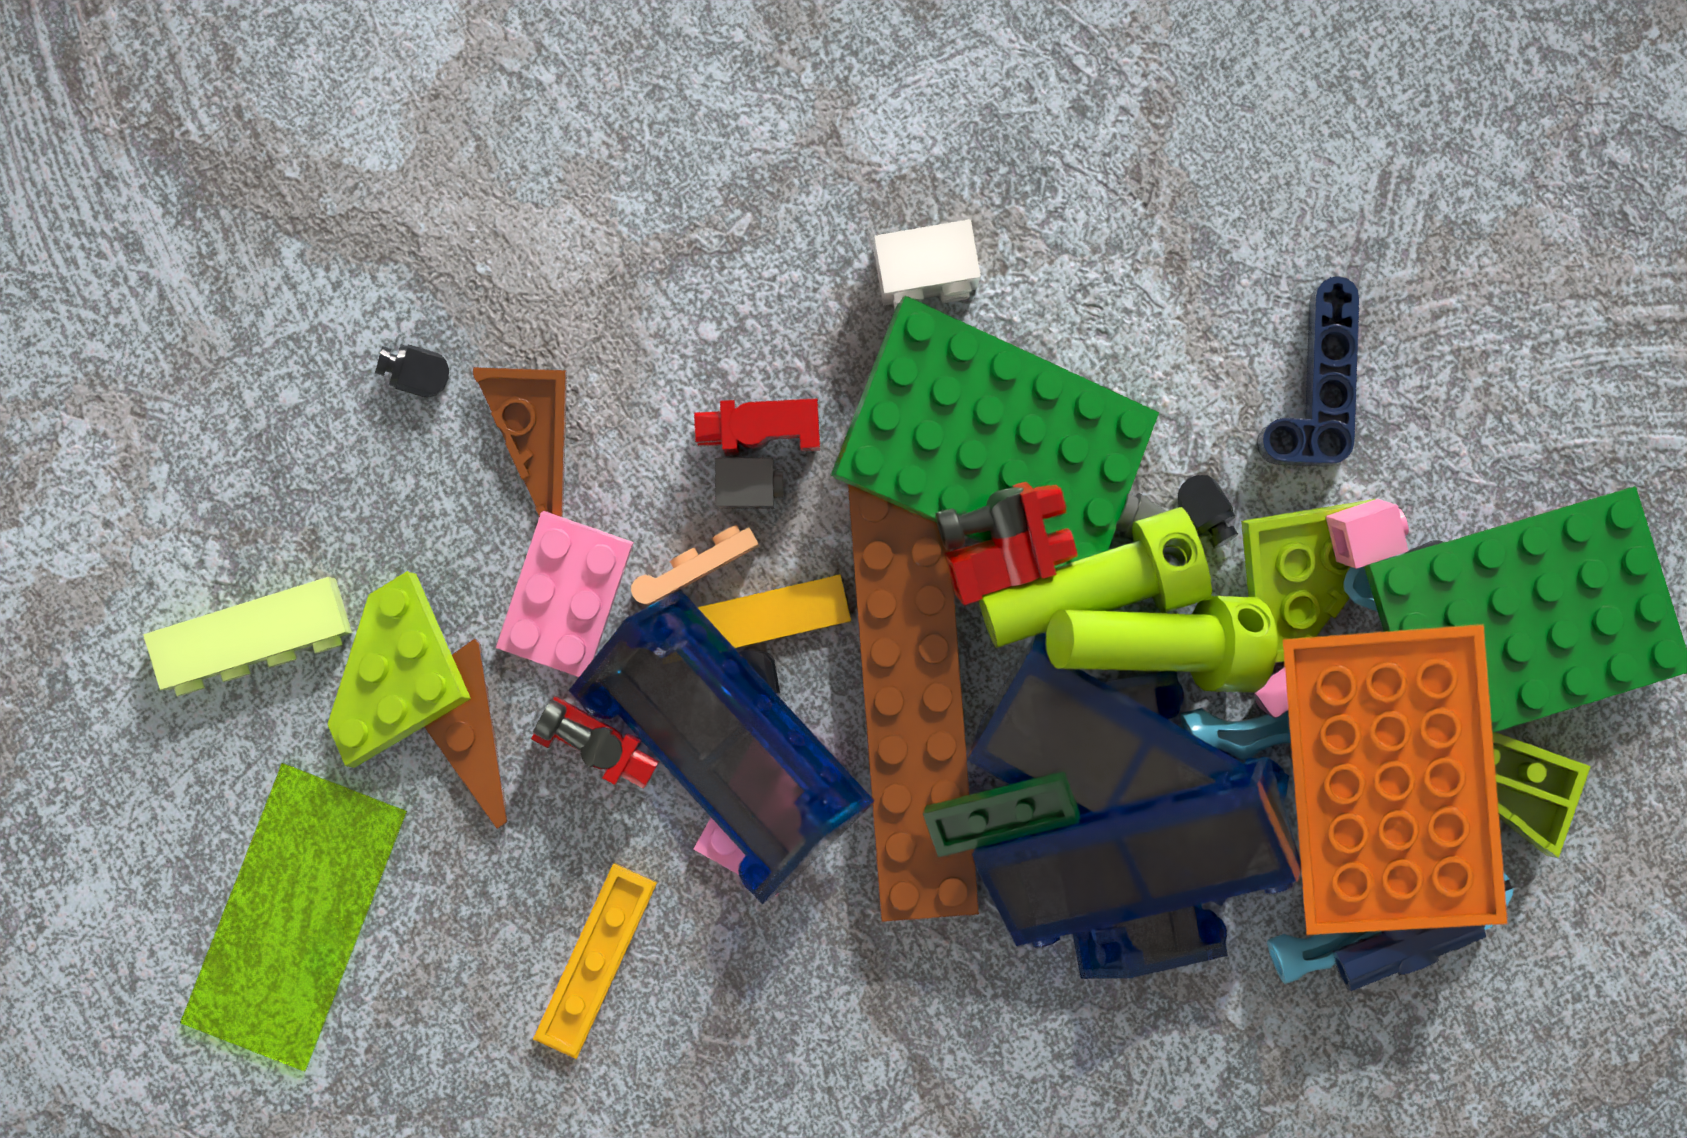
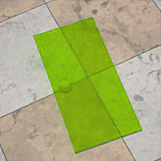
[180,763,408,1072]

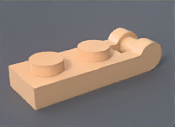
[631,524,759,605]

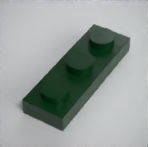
[923,771,1080,857]

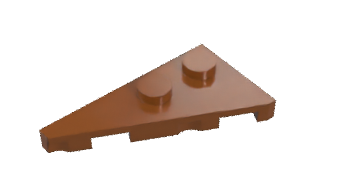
[473,367,567,517]
[424,638,507,829]

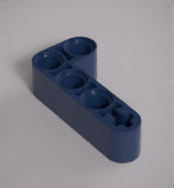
[1257,276,1359,467]

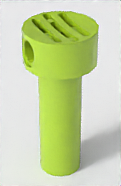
[979,507,1212,648]
[1046,596,1278,693]

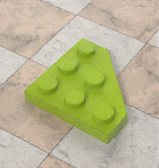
[1241,499,1376,663]
[327,571,471,768]

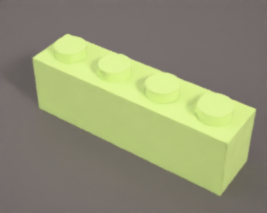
[143,577,352,696]

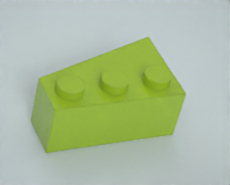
[1492,732,1591,858]

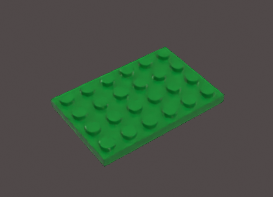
[830,295,1159,568]
[1364,486,1687,733]

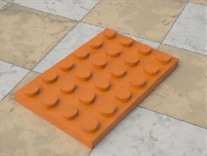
[1283,624,1508,935]

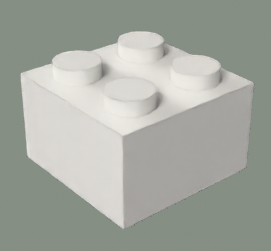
[873,219,981,310]

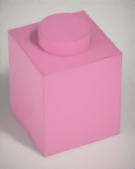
[1326,499,1409,569]

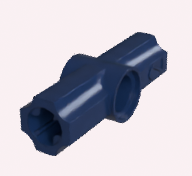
[1333,925,1486,991]

